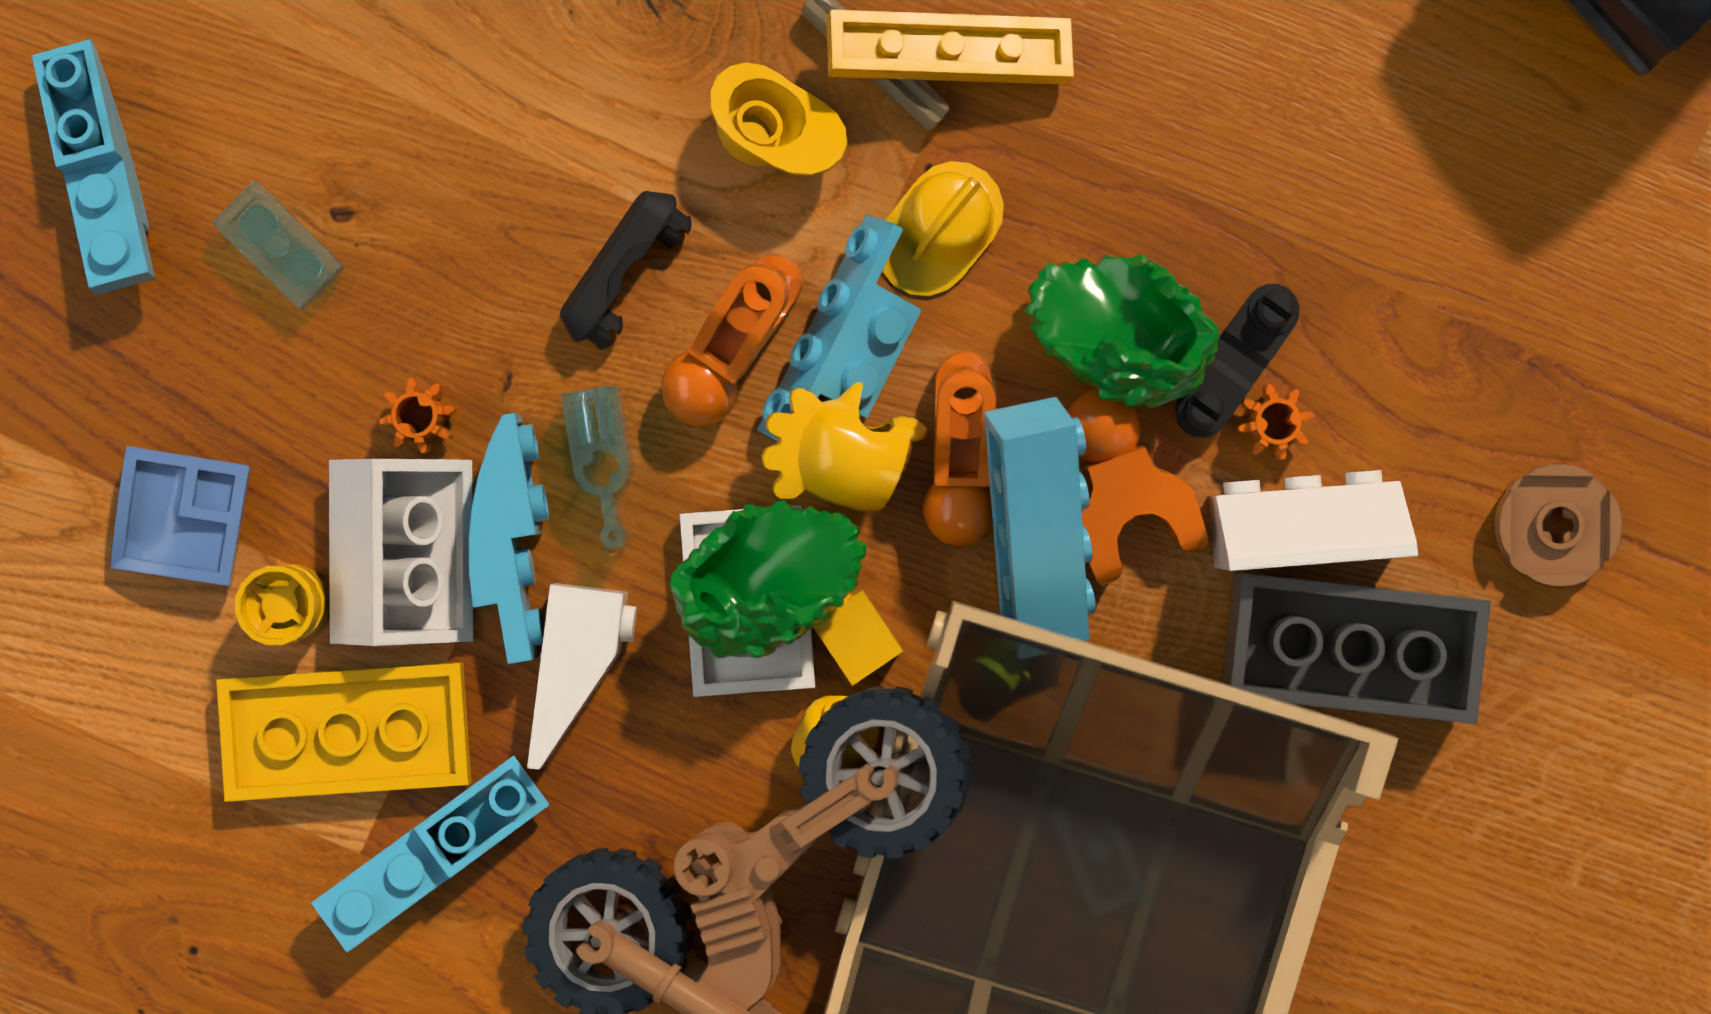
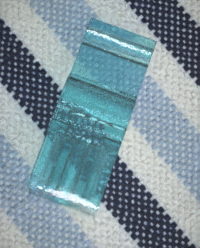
[561,385,634,549]

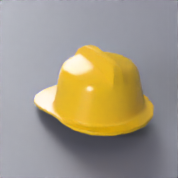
[709,62,847,176]
[882,161,1004,296]

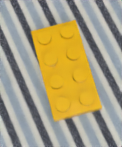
[216,662,472,802]

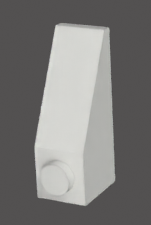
[527,583,637,770]

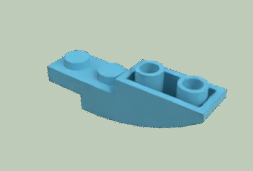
[32,39,155,295]
[469,413,549,664]
[311,756,549,953]

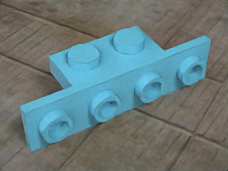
[757,215,922,441]

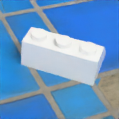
[329,459,473,646]
[1208,470,1418,571]

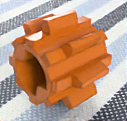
[379,377,459,454]
[1235,384,1314,460]

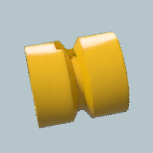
[235,564,330,646]

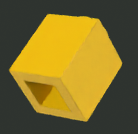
[814,588,903,686]

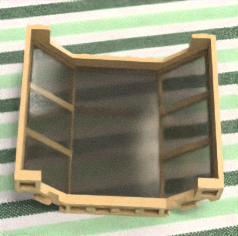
[824,600,1398,1014]

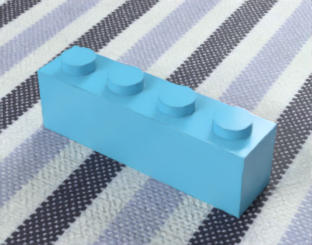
[984,397,1096,656]

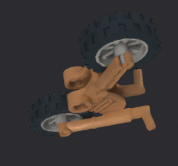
[523,686,971,1014]

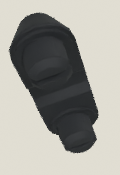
[560,191,692,349]
[1175,284,1300,438]

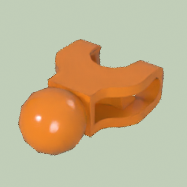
[661,253,804,426]
[922,351,996,548]
[1067,389,1208,586]

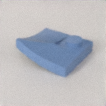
[110,446,252,587]

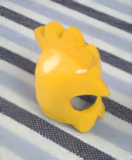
[761,382,927,512]

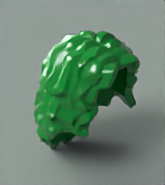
[1024,254,1220,408]
[670,501,866,658]

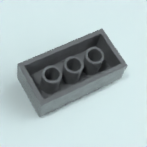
[1221,572,1491,724]

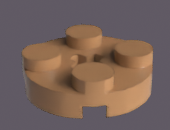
[1494,464,1622,586]

